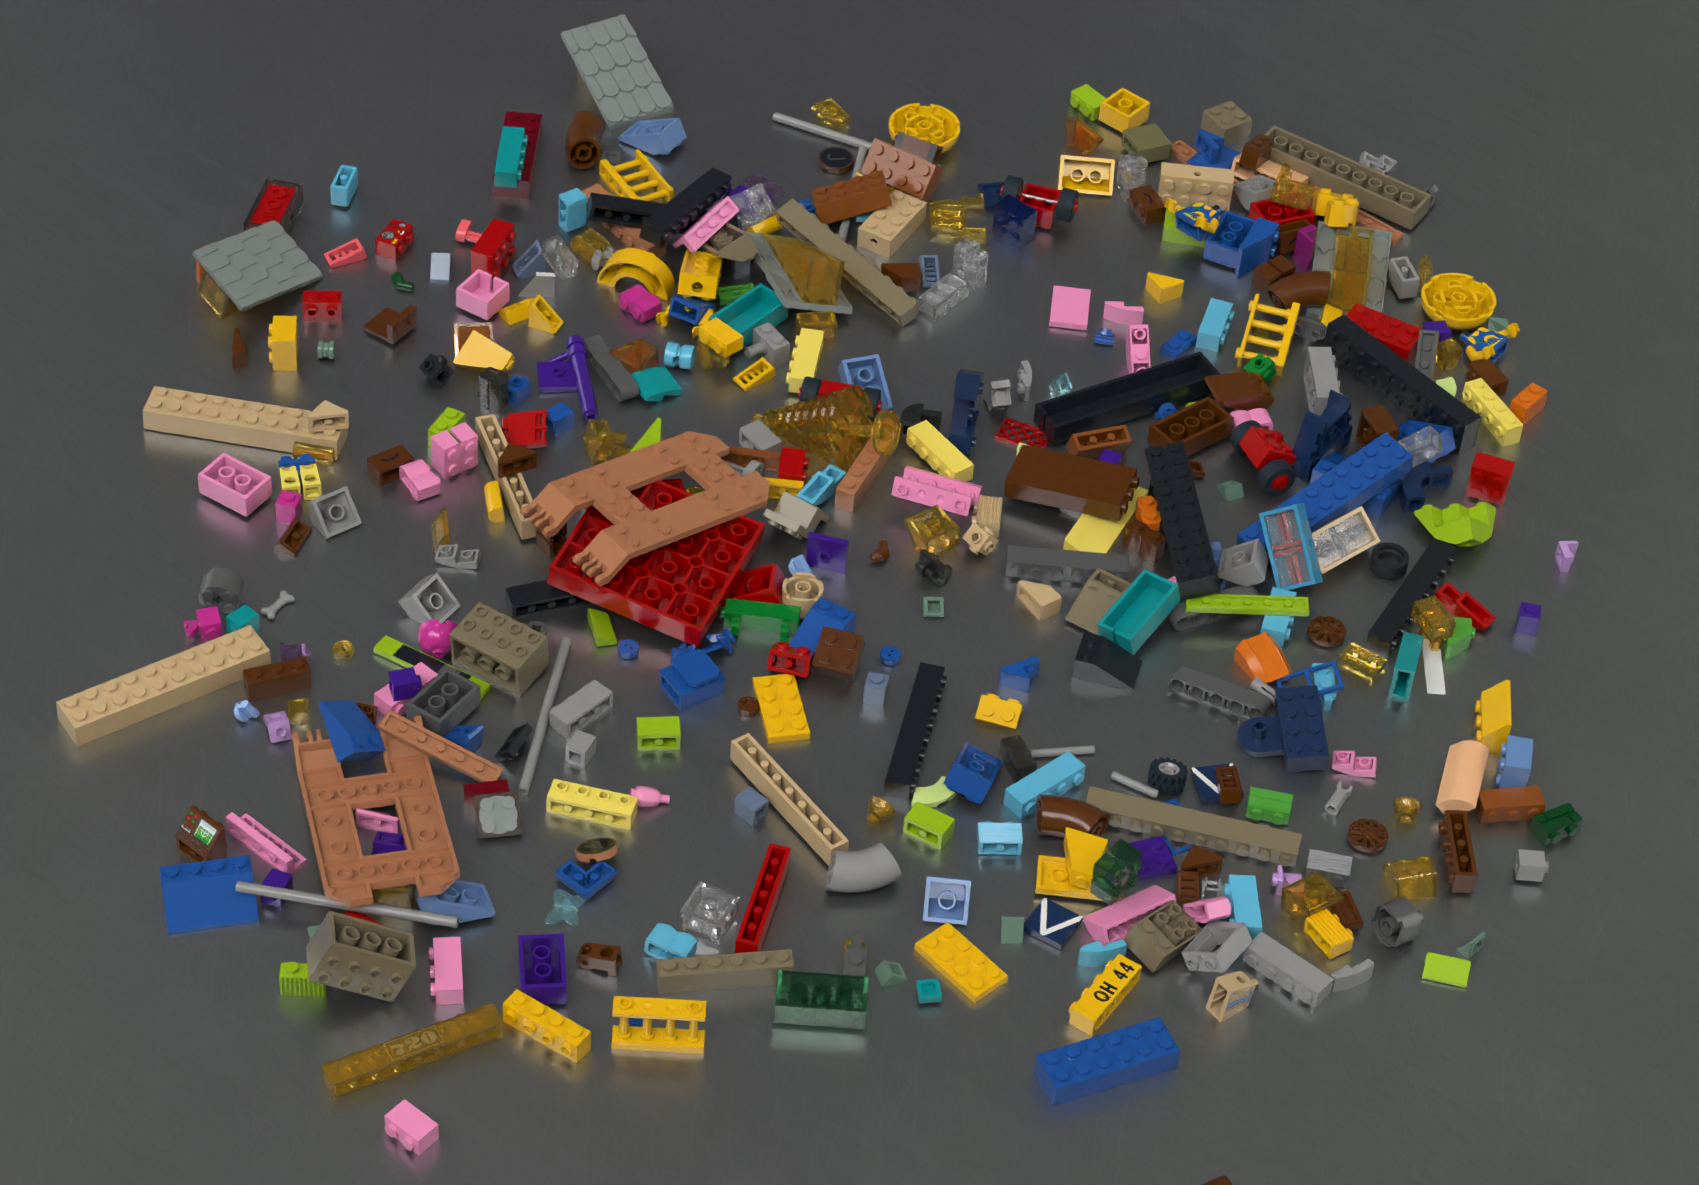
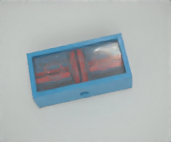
[1259,503,1323,590]

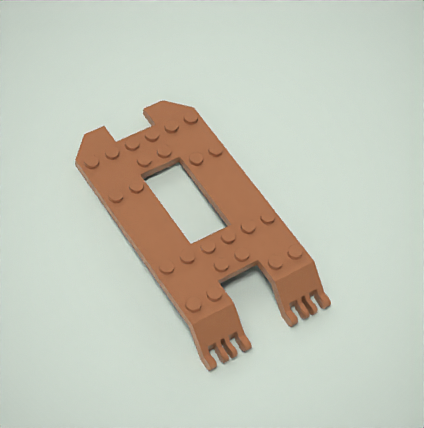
[520,431,769,586]
[291,715,460,907]

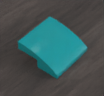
[630,366,683,402]

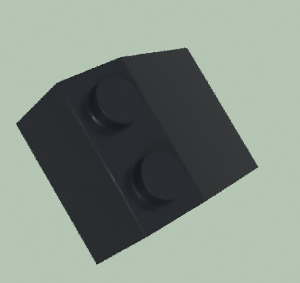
[1072,632,1142,692]

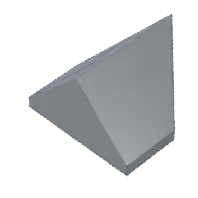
[517,272,556,297]

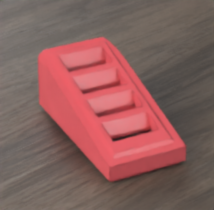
[323,238,367,268]

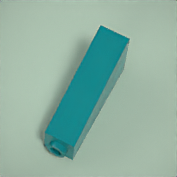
[1388,632,1424,701]

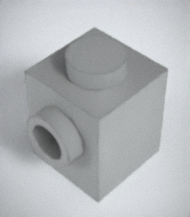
[565,730,596,768]
[1514,849,1549,882]

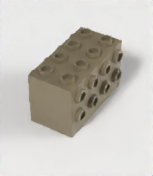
[449,602,550,697]
[306,911,416,1002]

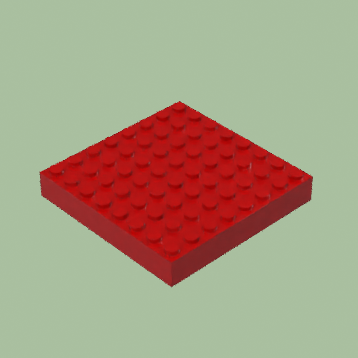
[547,480,765,648]

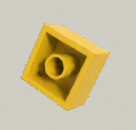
[1099,87,1150,133]
[268,316,298,371]

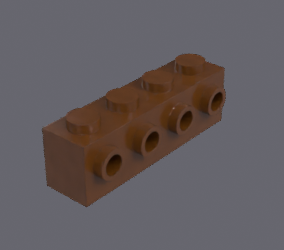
[1438,810,1478,893]

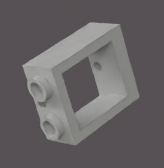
[1181,921,1252,973]

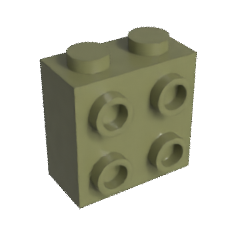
[1122,123,1172,165]

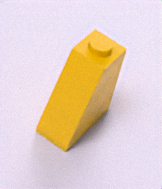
[453,330,515,374]
[1063,827,1108,891]

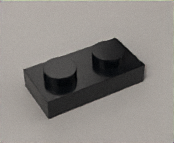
[494,723,533,762]

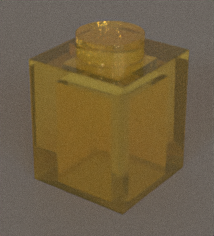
[1436,337,1463,371]

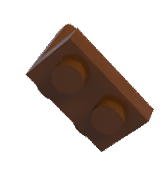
[364,304,418,344]

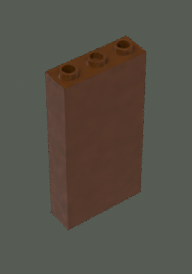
[1004,445,1140,521]

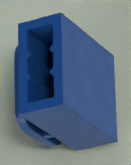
[659,649,726,711]

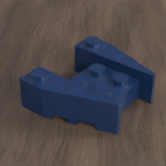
[948,369,984,455]
[1291,389,1352,482]

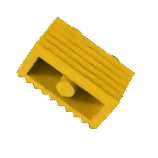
[699,317,744,358]
[1304,908,1354,959]

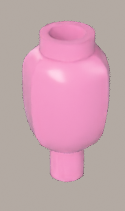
[630,786,670,808]

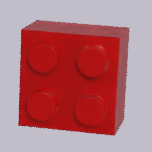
[1465,452,1515,506]

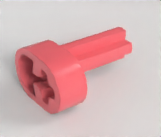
[455,219,482,243]

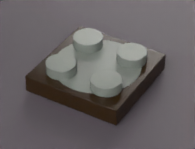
[474,791,522,839]

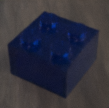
[992,195,1038,250]

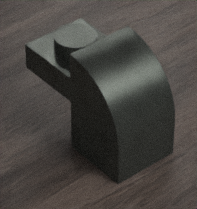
[900,404,942,437]

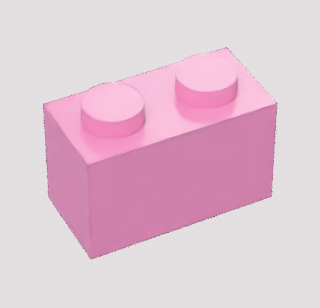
[384,1099,439,1155]

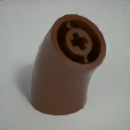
[565,111,605,169]
[1266,271,1330,310]
[1036,794,1110,839]

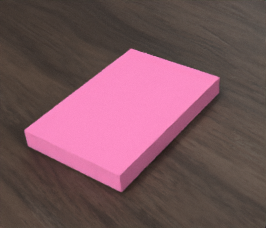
[1049,285,1091,331]

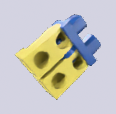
[278,453,322,501]

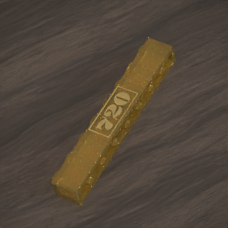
[321,1003,504,1100]

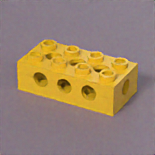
[677,249,723,300]

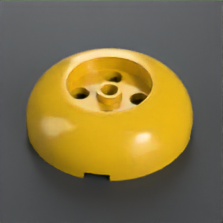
[888,103,960,154]
[1421,273,1496,330]

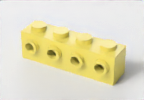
[786,328,824,393]
[1461,378,1523,447]
[906,420,974,482]
[546,779,638,830]

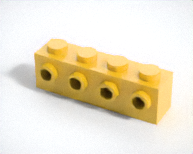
[503,989,591,1064]

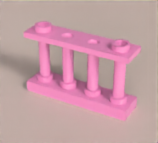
[891,466,983,516]

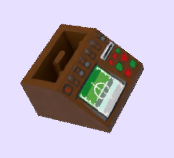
[175,805,227,862]

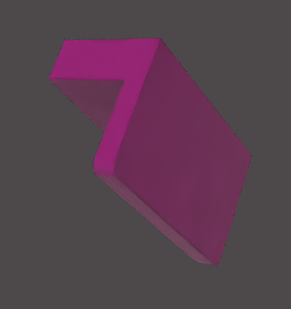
[1293,224,1317,270]

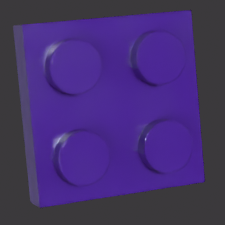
[1121,836,1178,882]

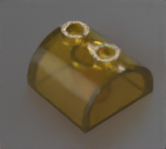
[1381,856,1438,901]

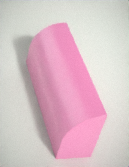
[1083,885,1176,946]

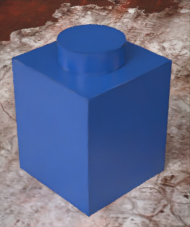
[546,402,575,436]

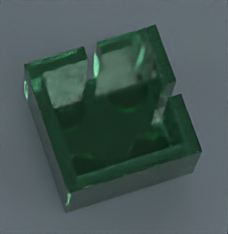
[1090,839,1142,906]

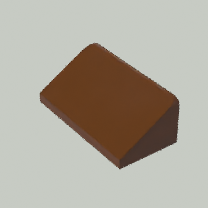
[273,517,312,556]

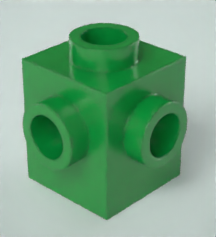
[1243,353,1276,383]

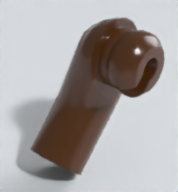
[870,540,889,563]

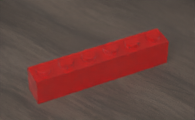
[735,843,791,953]

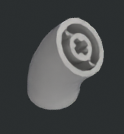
[825,843,902,893]

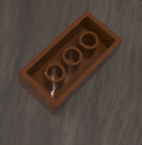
[1147,396,1234,457]

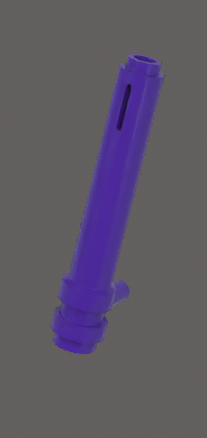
[550,335,598,422]

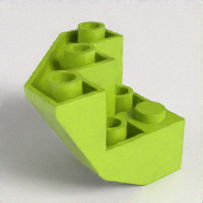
[1414,502,1496,547]

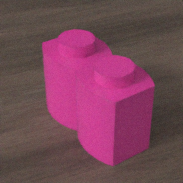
[619,284,662,322]

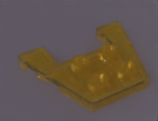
[929,194,986,244]

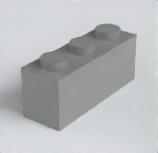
[549,680,613,739]

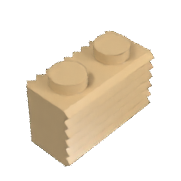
[972,495,1003,537]

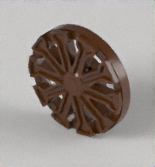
[1307,616,1346,647]
[1347,818,1389,853]

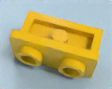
[975,693,1023,730]

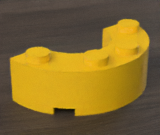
[1311,188,1360,227]
[597,248,676,301]

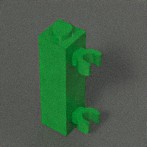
[720,598,801,642]

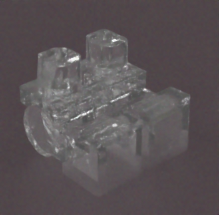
[1116,153,1148,203]
[729,183,776,231]
[952,239,989,291]

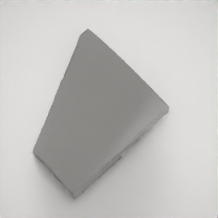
[1359,151,1397,174]

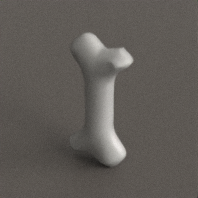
[260,591,295,620]

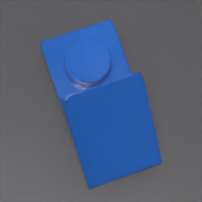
[1194,129,1224,164]
[998,656,1040,692]
[443,724,484,753]

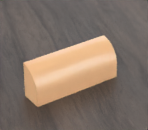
[1231,153,1309,196]
[1435,740,1490,814]

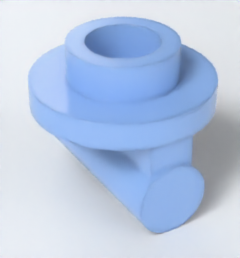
[788,555,812,575]
[234,700,259,723]

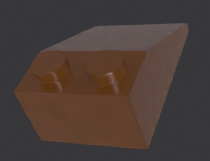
[1204,371,1275,411]

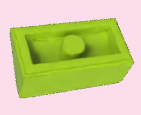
[588,608,617,647]
[1422,952,1471,988]

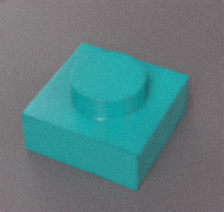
[915,978,942,1004]

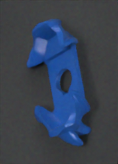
[670,629,737,665]

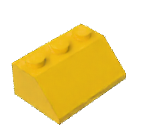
[1058,155,1115,196]
[1474,680,1512,754]

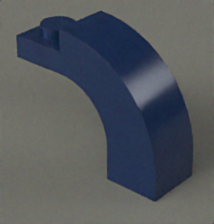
[1400,463,1453,513]

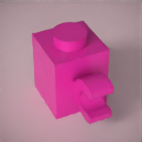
[183,606,223,642]

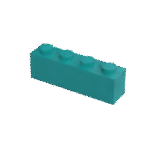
[494,126,528,188]

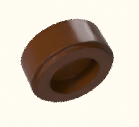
[738,696,759,717]

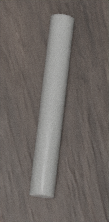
[1030,745,1095,758]

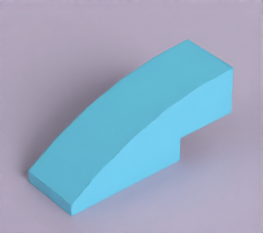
[796,464,846,506]

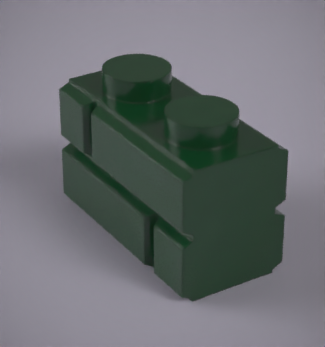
[1530,803,1583,846]

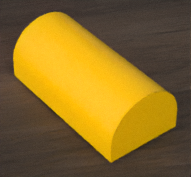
[745,214,783,234]
[764,477,804,500]
[484,480,505,523]

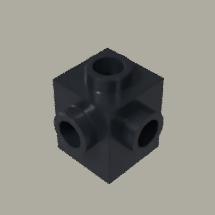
[419,353,454,387]

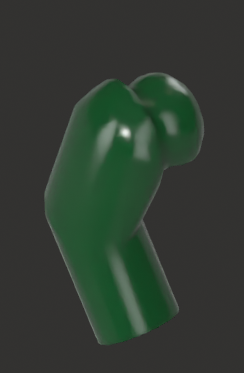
[390,272,414,292]

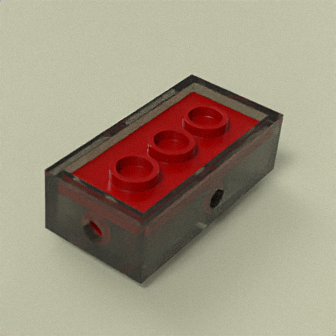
[243,178,303,234]

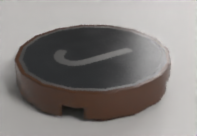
[818,146,854,174]

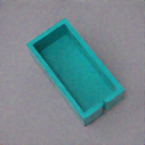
[709,283,788,353]
[1097,569,1181,655]

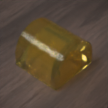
[287,698,310,726]

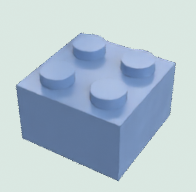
[1495,735,1534,788]

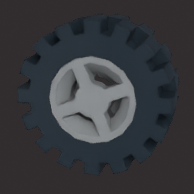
[1148,757,1188,794]

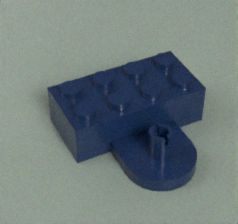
[1238,685,1329,773]

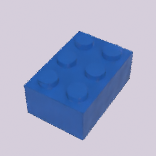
[1203,211,1256,269]

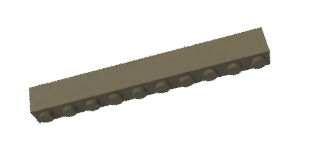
[776,198,919,328]
[1086,786,1302,867]

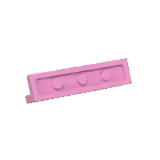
[673,196,740,253]
[226,812,307,875]

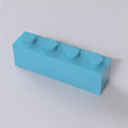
[1003,751,1086,819]

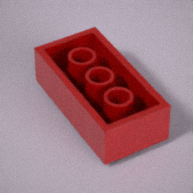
[1346,303,1423,363]

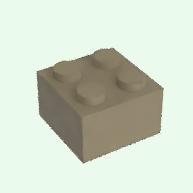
[1201,101,1253,146]

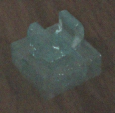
[1047,372,1073,397]

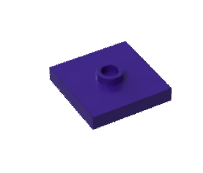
[537,361,578,393]
[806,532,849,575]

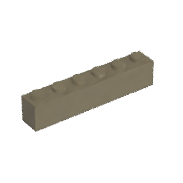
[656,949,795,994]

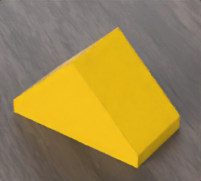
[1145,272,1184,304]
[529,293,563,334]

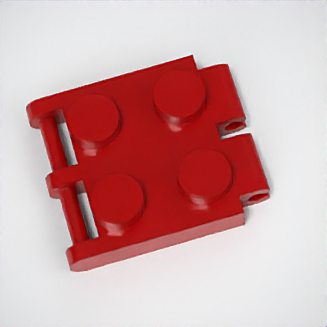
[501,410,548,449]

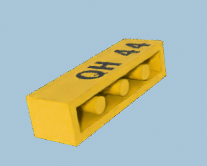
[1068,954,1142,1036]

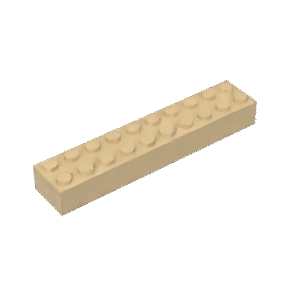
[142,386,348,460]
[56,625,271,746]

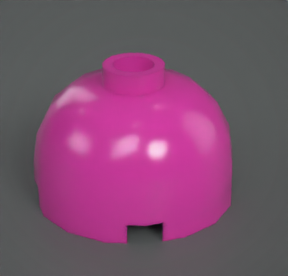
[418,619,457,658]

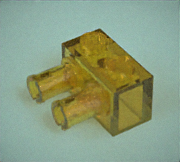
[582,419,631,464]
[1411,596,1456,652]

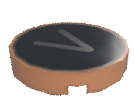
[575,837,619,863]

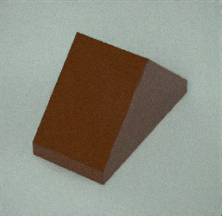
[498,443,537,478]
[1180,845,1223,878]

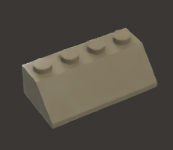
[701,222,759,262]

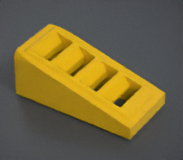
[733,357,776,392]

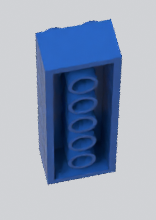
[1034,1017,1180,1106]

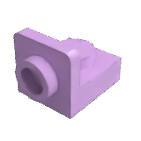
[1555,541,1579,572]
[263,711,292,743]
[1271,865,1303,896]

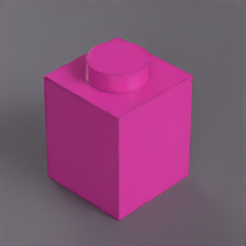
[275,490,303,524]

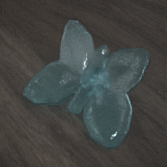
[544,890,586,926]

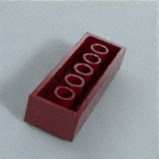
[492,111,542,199]

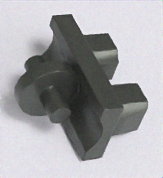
[914,549,953,587]

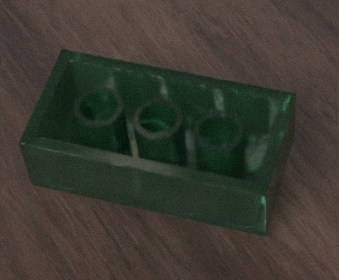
[774,970,869,1030]

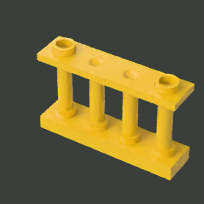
[599,149,674,202]
[1235,294,1300,376]
[611,996,707,1054]

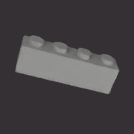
[1243,931,1334,1008]

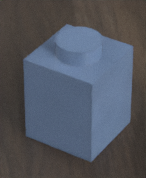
[863,671,889,708]
[734,787,769,826]

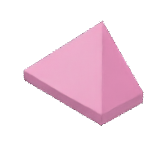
[355,808,399,834]

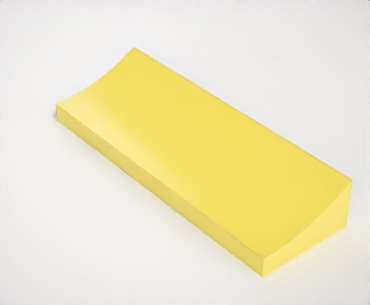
[1063,486,1148,554]

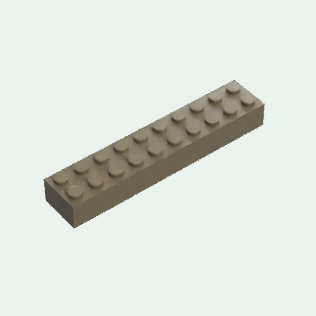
[1264,125,1432,230]

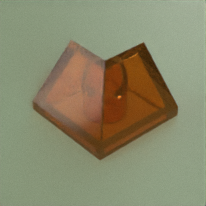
[1064,117,1104,156]
[609,338,659,371]

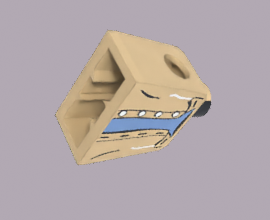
[1206,971,1259,1023]

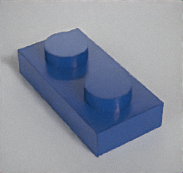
[1160,329,1197,360]

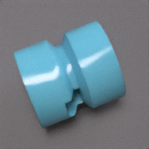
[664,341,696,370]

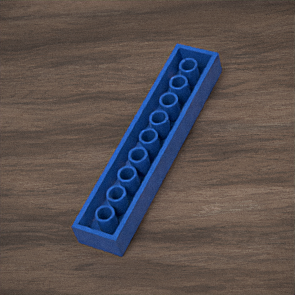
[1237,432,1413,571]

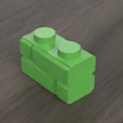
[1245,787,1293,825]

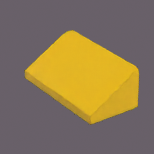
[498,298,534,325]

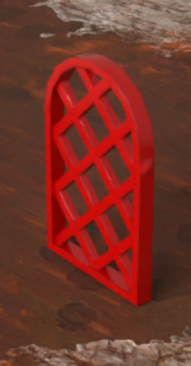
[994,417,1048,449]

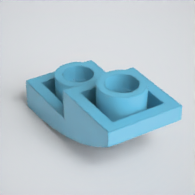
[1078,939,1127,966]

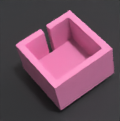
[456,269,510,321]
[431,422,478,480]

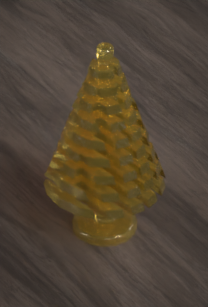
[752,386,900,472]

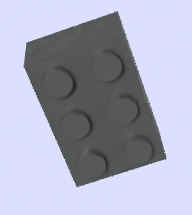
[406,668,480,737]

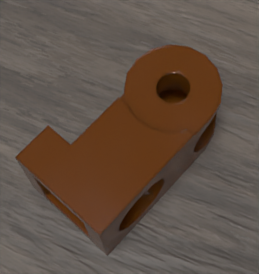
[576,943,623,977]

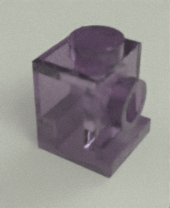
[280,642,311,662]

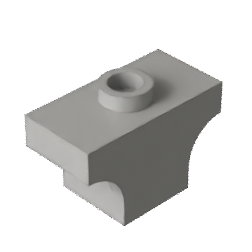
[982,379,1012,412]

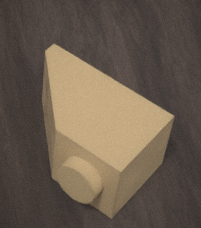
[1016,580,1062,621]

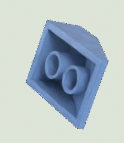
[618,118,687,156]
[837,354,893,414]
[414,880,496,925]

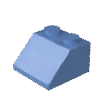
[923,875,971,925]

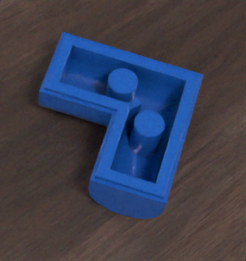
[555,860,618,900]

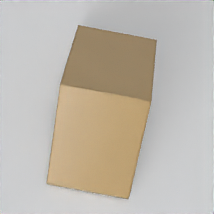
[308,400,349,433]

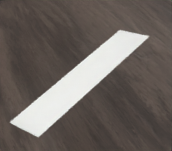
[1422,639,1446,695]

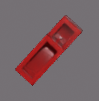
[1430,581,1496,631]

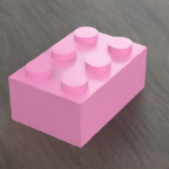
[198,453,272,517]

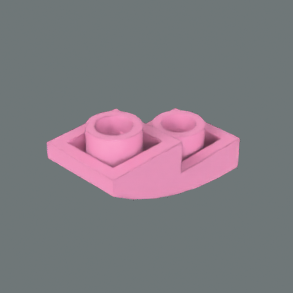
[1103,301,1144,325]
[1332,751,1377,778]

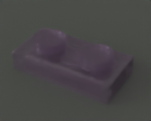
[743,173,783,201]

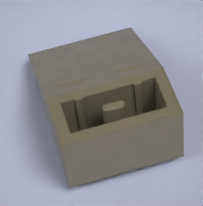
[1065,568,1132,635]
[1123,900,1202,973]

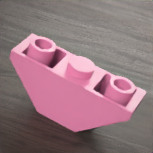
[1126,324,1151,374]

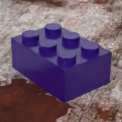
[518,934,567,1005]

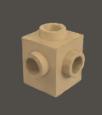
[962,522,999,556]

